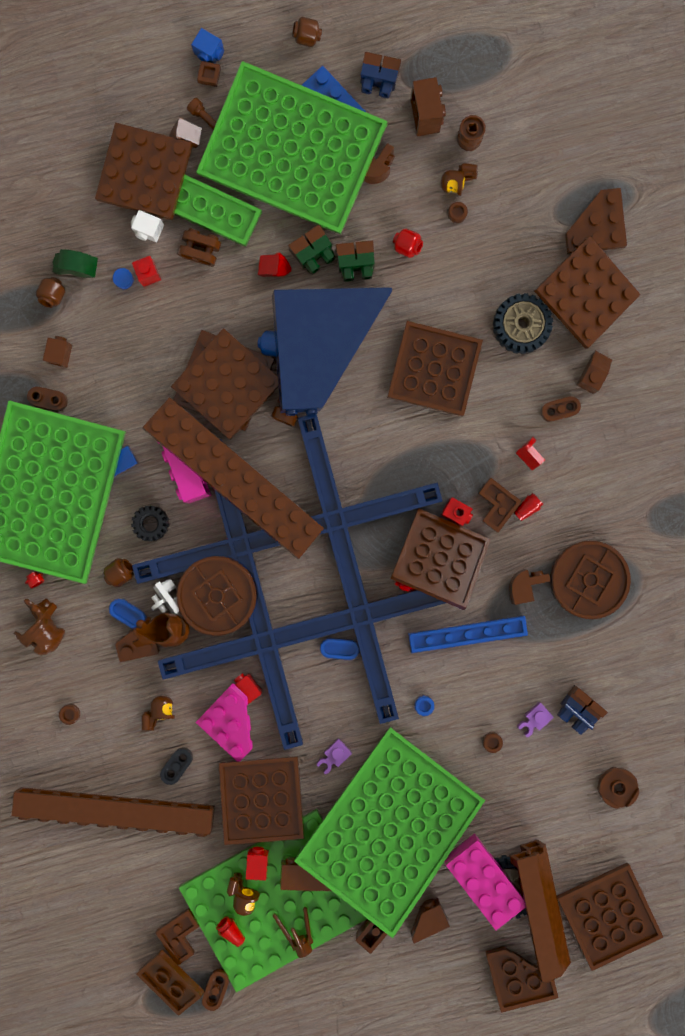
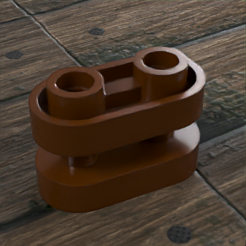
[177,228,221,267]

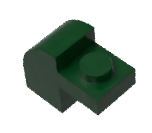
[52,249,98,278]

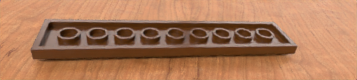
[142,397,324,559]

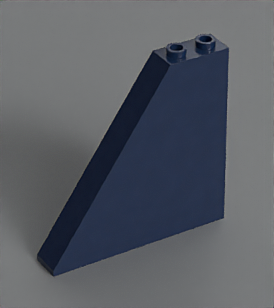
[272,288,392,416]

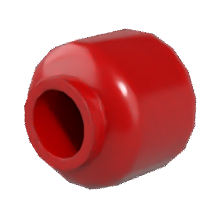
[393,228,423,258]

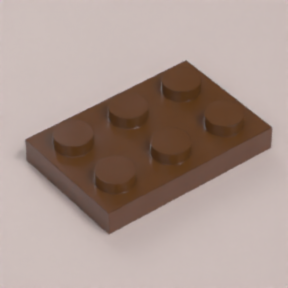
[136,950,205,1016]

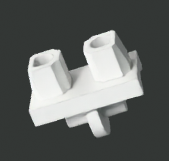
[151,579,179,615]

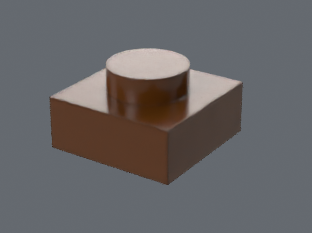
[197,61,221,87]

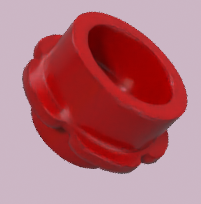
[25,571,45,589]

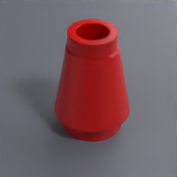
[514,493,543,521]
[216,916,245,947]

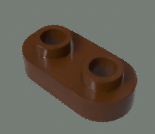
[27,386,68,411]
[541,396,581,422]
[202,968,229,1011]

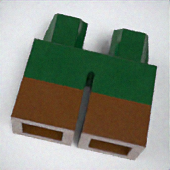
[288,225,335,275]
[336,240,375,282]

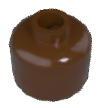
[292,17,322,47]
[36,277,65,308]
[104,558,133,587]

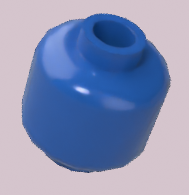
[257,330,276,357]

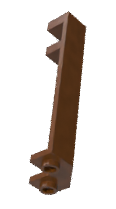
[509,840,571,983]

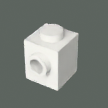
[131,210,164,243]

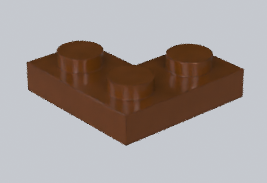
[478,478,522,533]
[155,908,200,965]

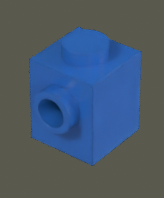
[191,28,224,64]

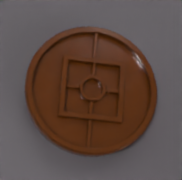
[550,541,631,619]
[177,556,257,636]

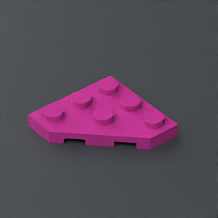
[195,683,253,761]

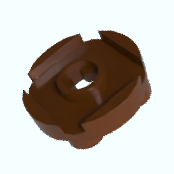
[597,767,639,809]

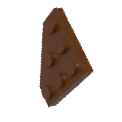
[565,188,627,254]
[485,946,559,1013]

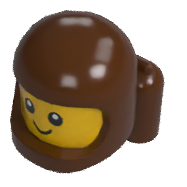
[441,163,478,196]
[142,696,175,731]
[227,872,260,916]

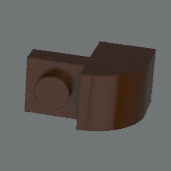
[364,143,395,184]
[509,569,550,605]

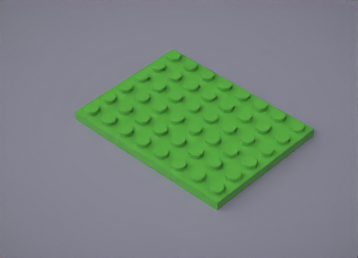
[196,61,388,235]
[0,400,126,584]
[294,727,485,938]
[179,809,367,992]

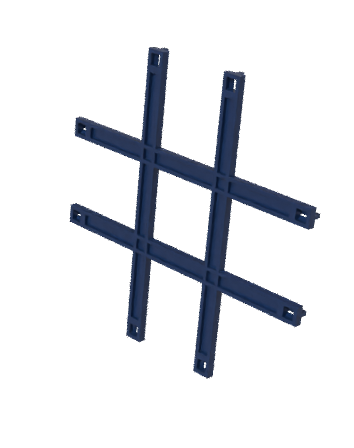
[132,414,446,750]

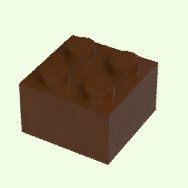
[410,77,446,137]

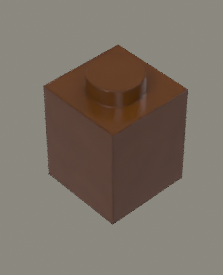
[43,336,72,368]

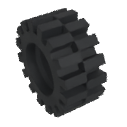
[131,506,169,541]

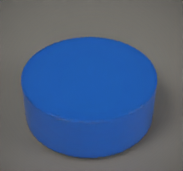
[113,268,134,289]
[414,695,434,716]

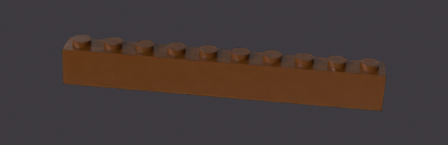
[11,787,215,837]

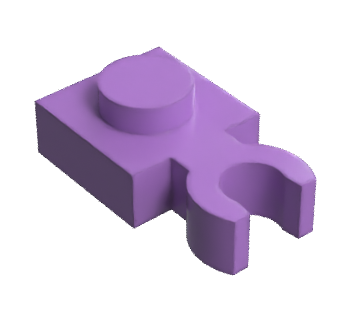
[517,702,554,737]
[317,738,352,774]

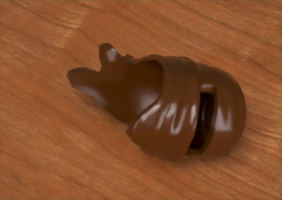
[13,599,65,656]
[132,612,190,648]

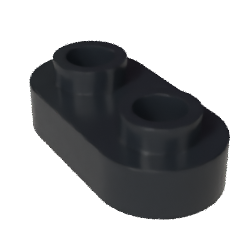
[160,747,193,785]

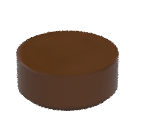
[448,202,468,223]
[59,704,80,725]
[482,732,503,753]

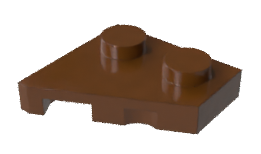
[115,617,159,662]

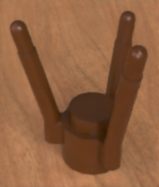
[273,907,313,958]

